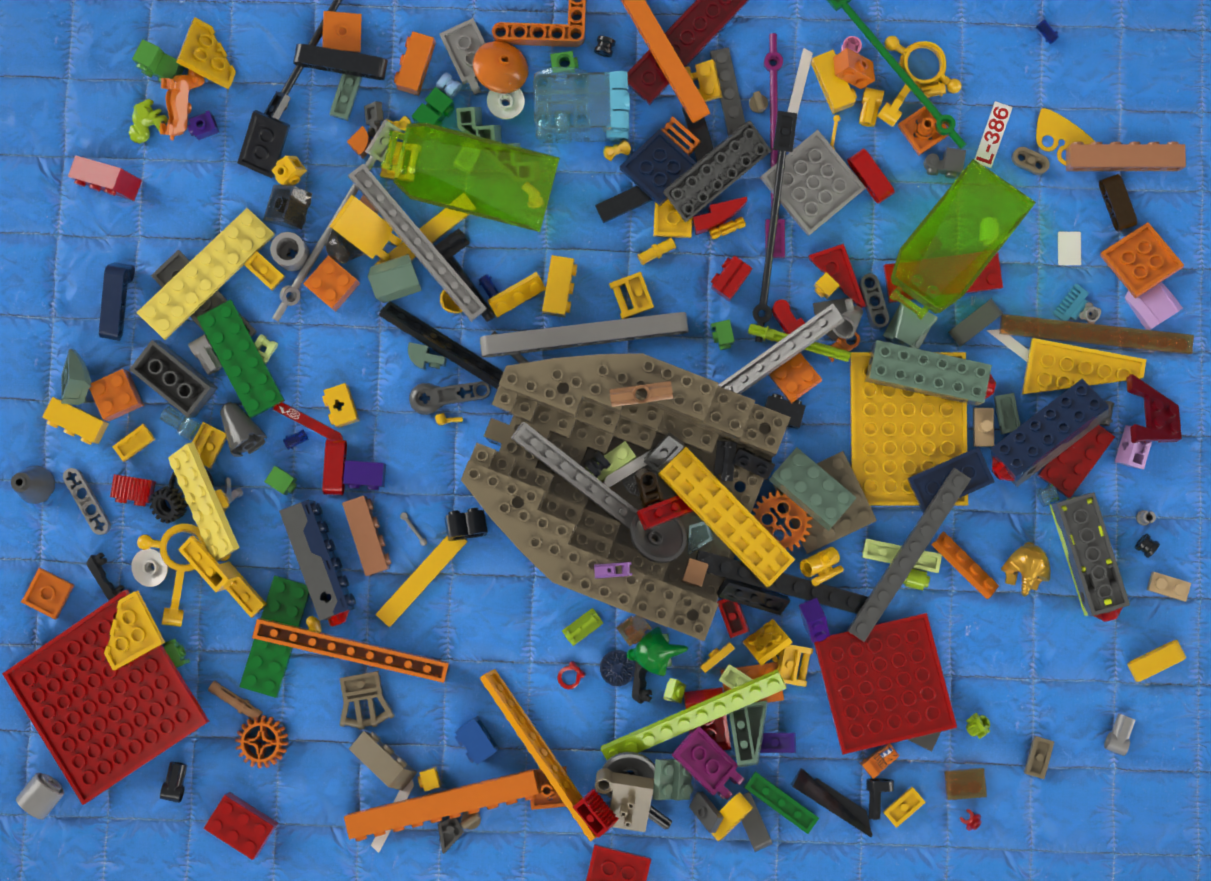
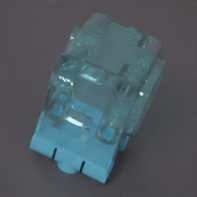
[533,67,630,144]

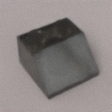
[263,185,312,230]

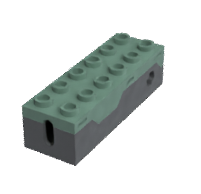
[865,340,996,406]

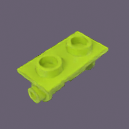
[562,608,604,646]

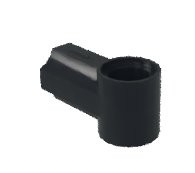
[160,761,188,803]

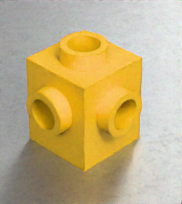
[271,155,307,186]

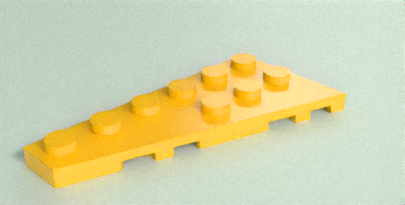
[1021,338,1147,395]

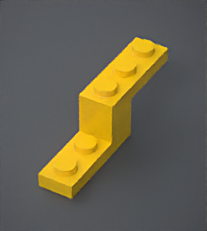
[178,536,267,618]

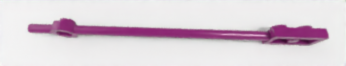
[764,33,785,258]

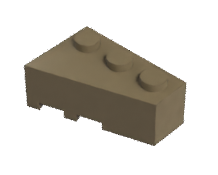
[349,731,417,791]

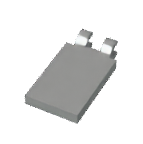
[439,18,485,95]

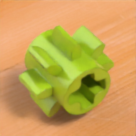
[966,713,990,739]

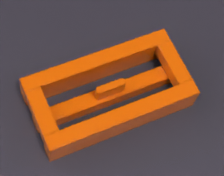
[661,116,701,156]

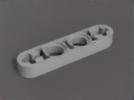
[63,468,111,535]

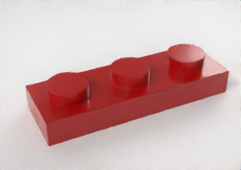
[636,495,693,530]

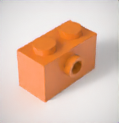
[833,48,875,89]

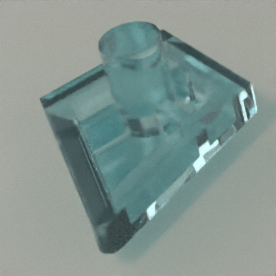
[688,522,713,555]

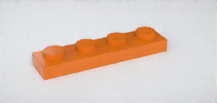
[931,531,999,599]

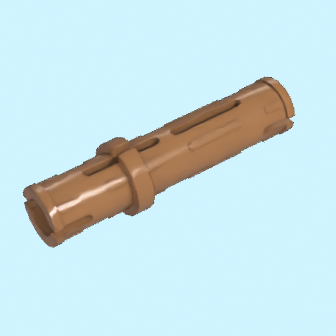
[208,681,263,721]

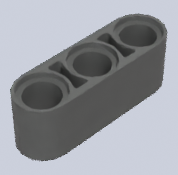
[859,273,889,330]
[948,298,1003,347]
[741,792,773,852]

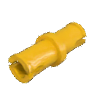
[637,237,676,265]

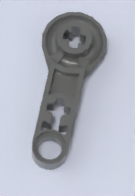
[409,381,490,415]

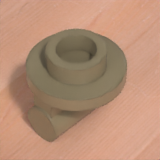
[749,91,768,113]
[460,811,481,830]

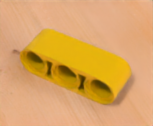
[1127,640,1187,682]
[711,792,753,842]

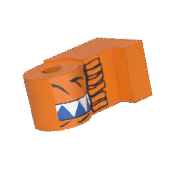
[860,744,899,779]

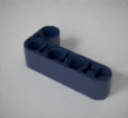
[99,262,135,341]

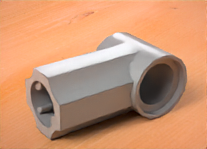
[188,334,222,375]
[1104,713,1136,756]

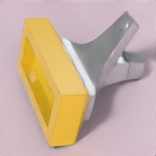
[215,477,243,512]

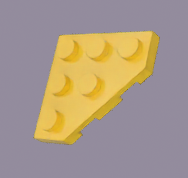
[176,17,236,89]
[104,591,165,671]

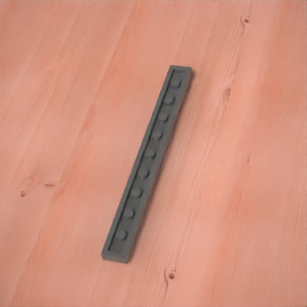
[847,468,971,642]

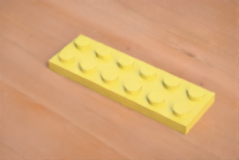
[168,442,240,561]

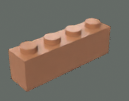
[342,496,392,576]

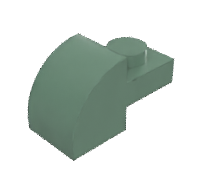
[408,342,447,370]

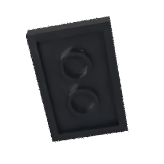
[237,110,290,178]

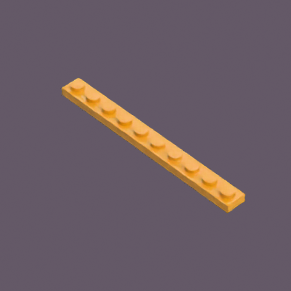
[480,669,596,842]

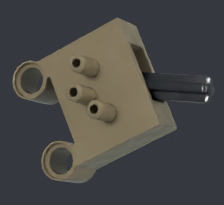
[595,768,672,832]

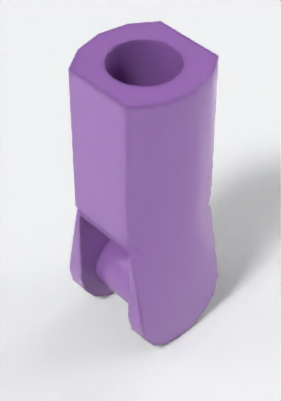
[594,562,632,579]

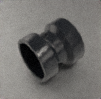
[584,450,611,478]

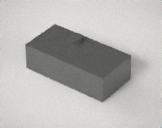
[129,340,218,418]

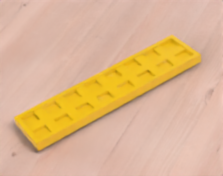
[658,447,795,587]

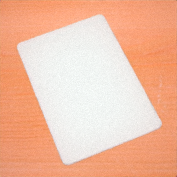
[1058,232,1081,265]

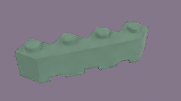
[456,107,541,182]

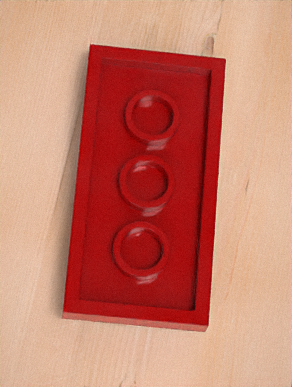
[1037,425,1115,498]

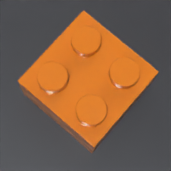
[303,255,360,312]
[89,369,144,422]

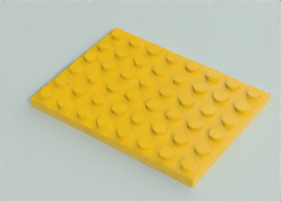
[850,352,968,506]

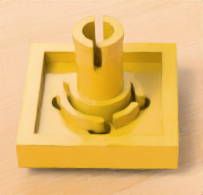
[742,619,793,666]

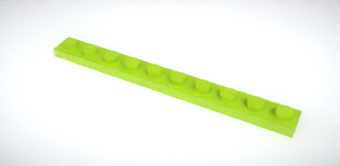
[601,669,786,760]

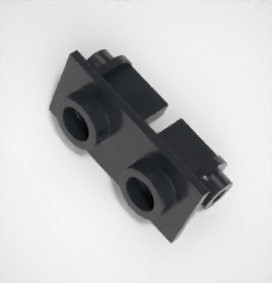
[434,228,470,260]
[714,440,737,481]
[732,447,775,480]

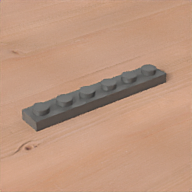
[710,47,745,136]

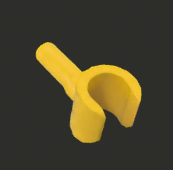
[435,413,463,426]

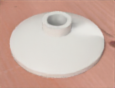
[487,89,525,120]
[131,548,168,587]

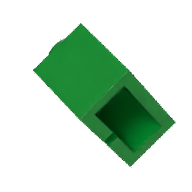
[412,87,455,134]

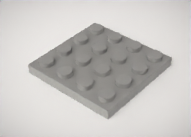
[760,130,866,236]

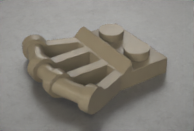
[340,671,395,730]

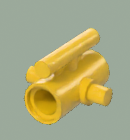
[800,547,844,586]

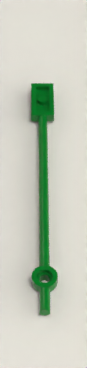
[827,0,967,149]

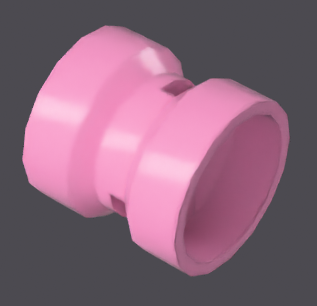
[841,36,862,54]

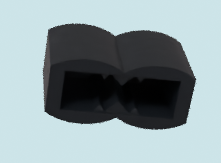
[445,508,488,541]

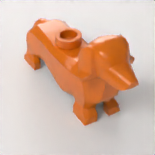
[160,69,205,141]

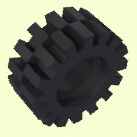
[149,486,187,523]

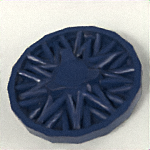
[600,650,635,686]

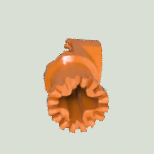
[828,332,860,362]

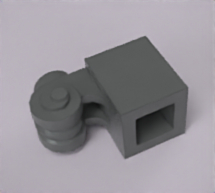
[923,147,966,179]

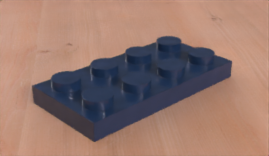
[907,447,995,513]

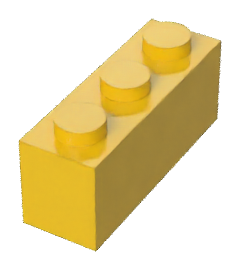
[811,49,857,114]
[542,255,578,317]
[42,397,109,445]

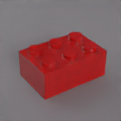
[203,792,278,860]

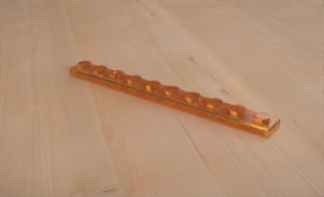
[999,314,1194,355]

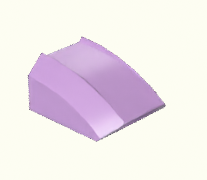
[1125,282,1183,331]

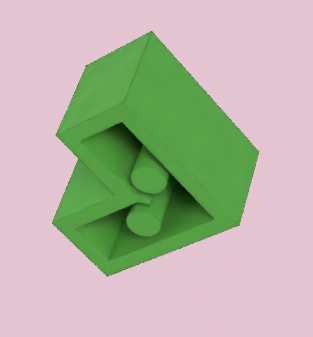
[132,39,185,82]

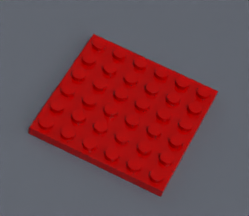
[814,613,957,755]

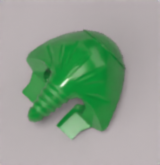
[627,626,688,676]

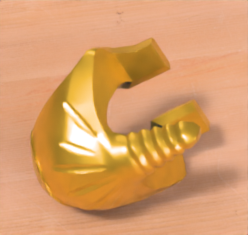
[1001,542,1051,597]

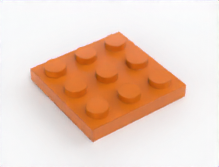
[1100,222,1184,298]

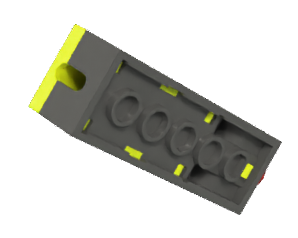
[1049,492,1130,622]

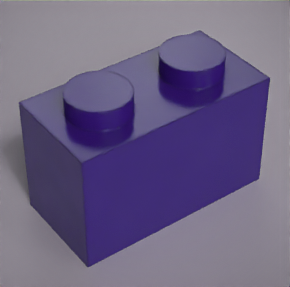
[343,460,386,490]
[799,598,830,643]

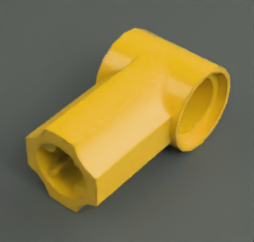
[859,87,884,127]

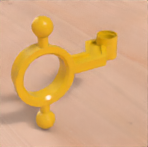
[877,36,962,127]
[137,524,231,627]

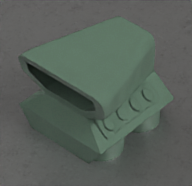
[883,300,938,349]

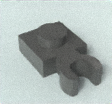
[364,101,384,137]

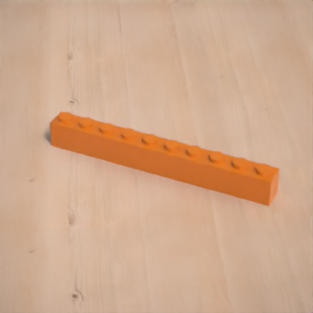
[252,618,449,683]
[344,769,541,841]

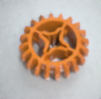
[235,715,289,768]

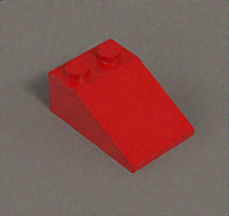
[684,687,731,750]

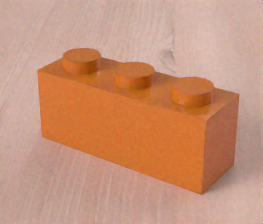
[394,31,436,96]

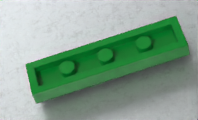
[744,771,819,834]

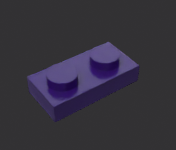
[760,733,796,753]

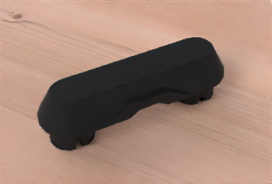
[86,553,125,600]
[632,661,652,704]

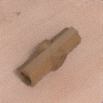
[609,381,673,407]

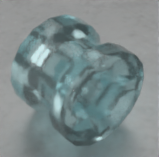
[1036,483,1059,507]

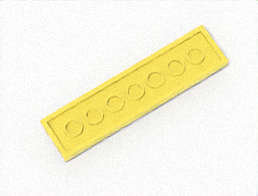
[136,208,275,340]

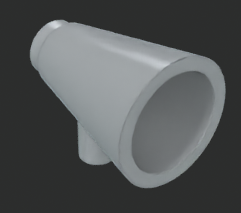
[833,298,863,339]

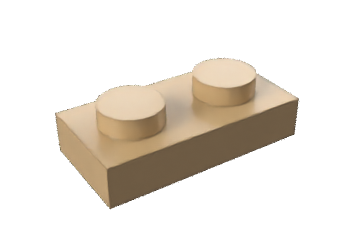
[1147,572,1191,602]

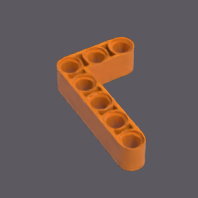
[492,0,586,47]

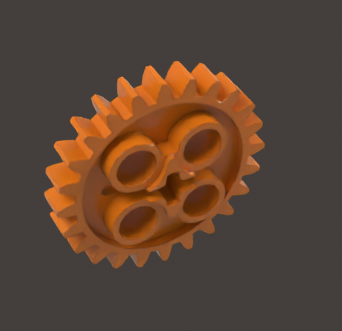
[752,490,812,552]

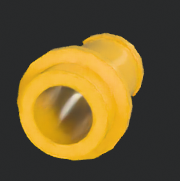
[921,82,946,98]

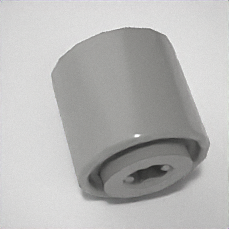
[270,232,310,271]
[16,773,64,820]

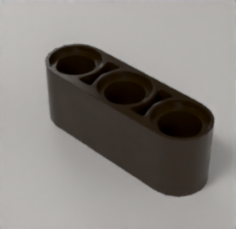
[1099,174,1137,232]

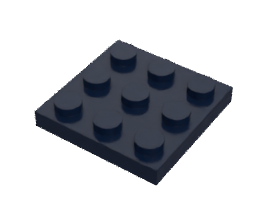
[620,129,697,206]

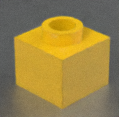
[814,272,840,299]
[418,766,442,791]

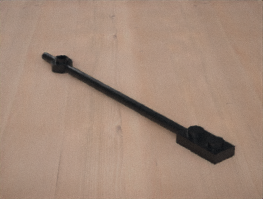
[264,0,342,120]
[752,111,797,342]

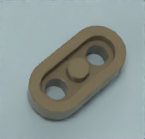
[1012,147,1050,175]

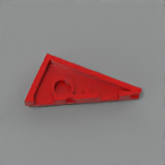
[808,244,866,308]

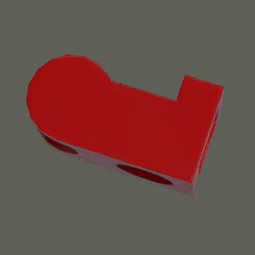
[772,299,805,334]

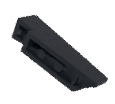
[791,768,872,837]

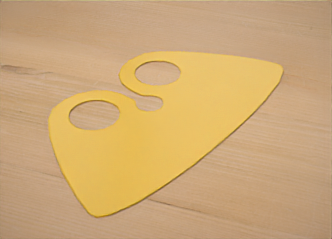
[1036,108,1095,166]

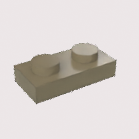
[1024,735,1054,779]

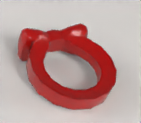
[557,661,586,689]

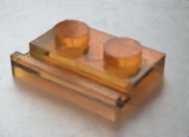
[616,615,652,646]
[944,768,987,800]

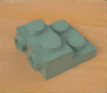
[653,758,693,800]

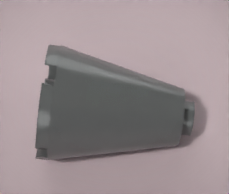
[220,402,267,457]
[11,466,55,504]

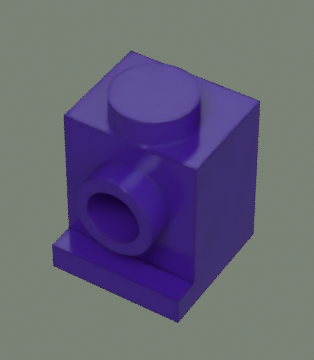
[187,110,219,140]

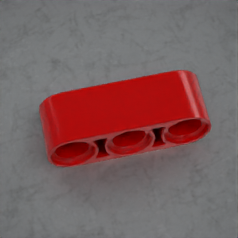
[847,148,895,204]
[322,439,347,495]

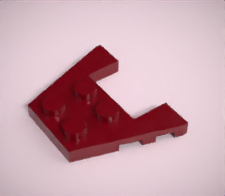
[1126,374,1182,443]

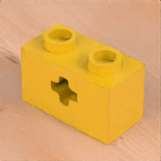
[322,383,360,428]

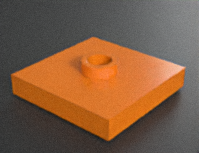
[322,11,362,53]
[21,568,75,619]

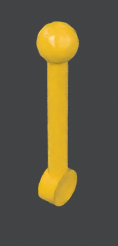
[830,115,841,150]

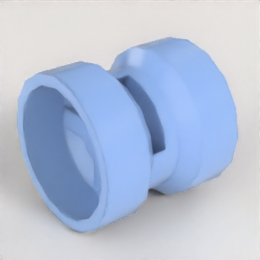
[436,72,462,99]

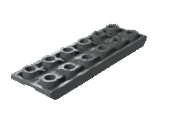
[663,121,771,222]

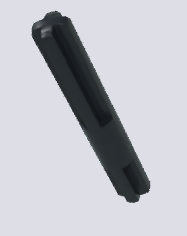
[446,256,495,322]

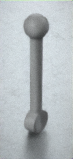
[400,512,427,546]

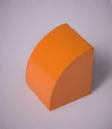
[347,126,371,159]

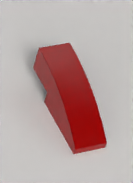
[692,197,747,235]

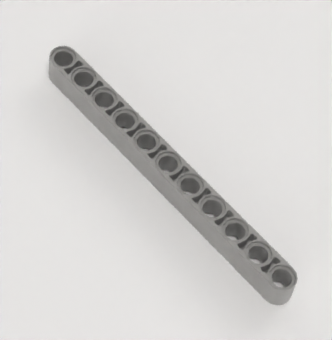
[480,312,689,357]

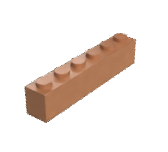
[1066,142,1186,171]

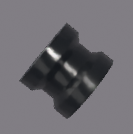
[594,36,616,57]
[1135,534,1160,558]

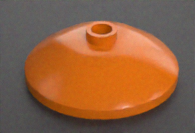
[473,41,528,94]

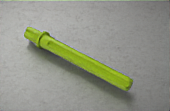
[748,324,851,362]

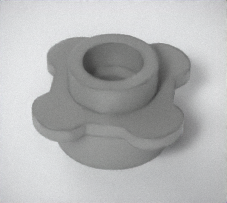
[1079,302,1101,325]

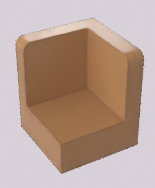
[681,558,708,588]

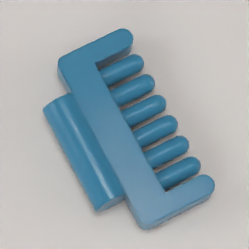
[1053,284,1089,323]

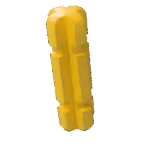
[709,217,746,239]

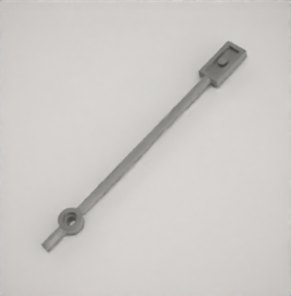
[272,119,402,322]

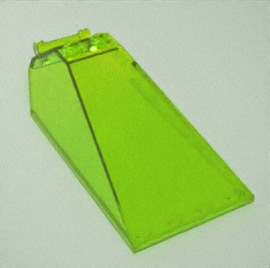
[381,123,560,232]
[889,159,1036,320]

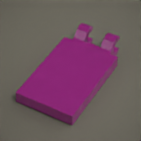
[672,726,744,800]

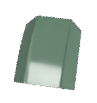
[368,254,422,303]
[61,349,91,405]

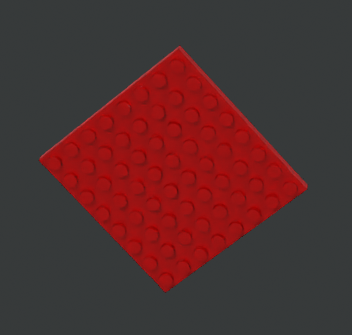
[2,590,210,805]

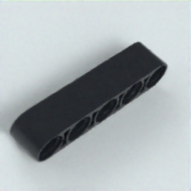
[293,44,388,80]

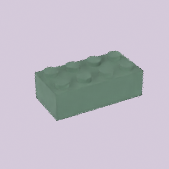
[769,447,856,531]

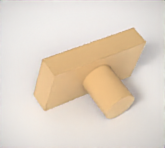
[973,408,994,447]

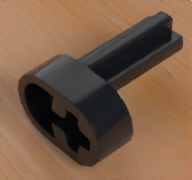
[866,778,894,820]

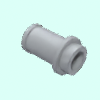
[1136,510,1156,526]

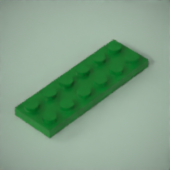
[197,299,285,419]
[239,575,310,698]

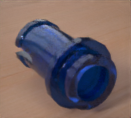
[1035,19,1059,44]
[478,274,500,299]
[283,429,309,450]

